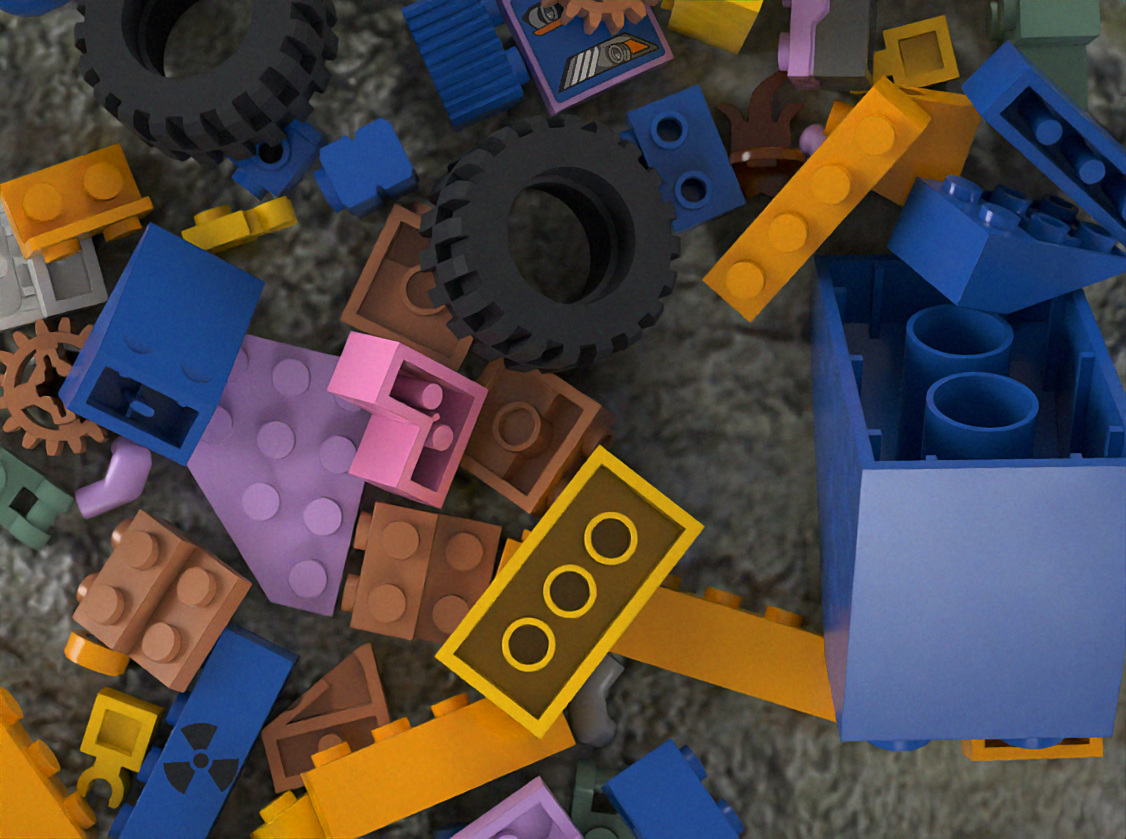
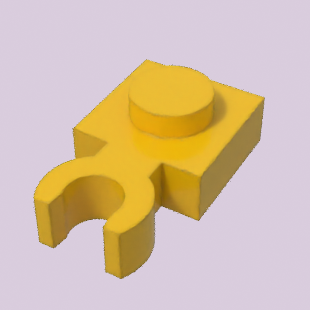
[850,15,960,96]
[181,196,298,255]
[77,686,164,809]

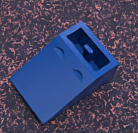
[886,175,1126,314]
[58,222,265,467]

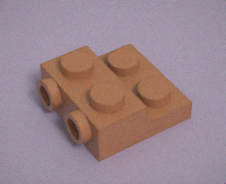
[340,200,475,373]
[459,357,617,519]
[341,500,503,644]
[71,509,253,693]

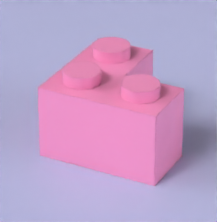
[327,331,489,509]

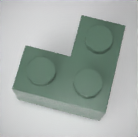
[986,0,1100,111]

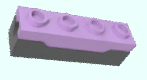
[778,0,877,91]

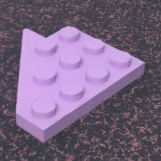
[187,334,372,617]

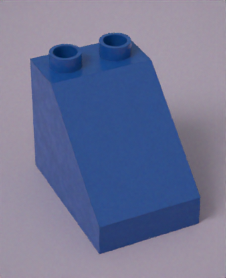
[809,254,1126,751]

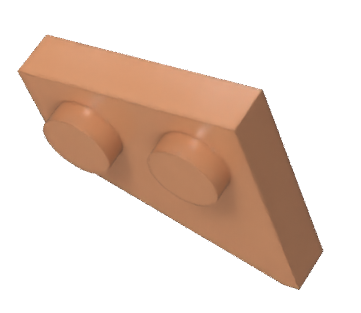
[261,641,393,793]

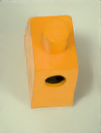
[823,84,982,207]

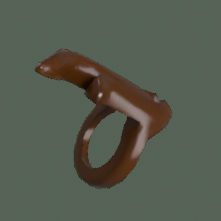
[715,70,805,198]

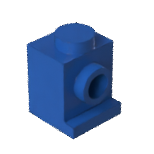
[227,118,329,201]

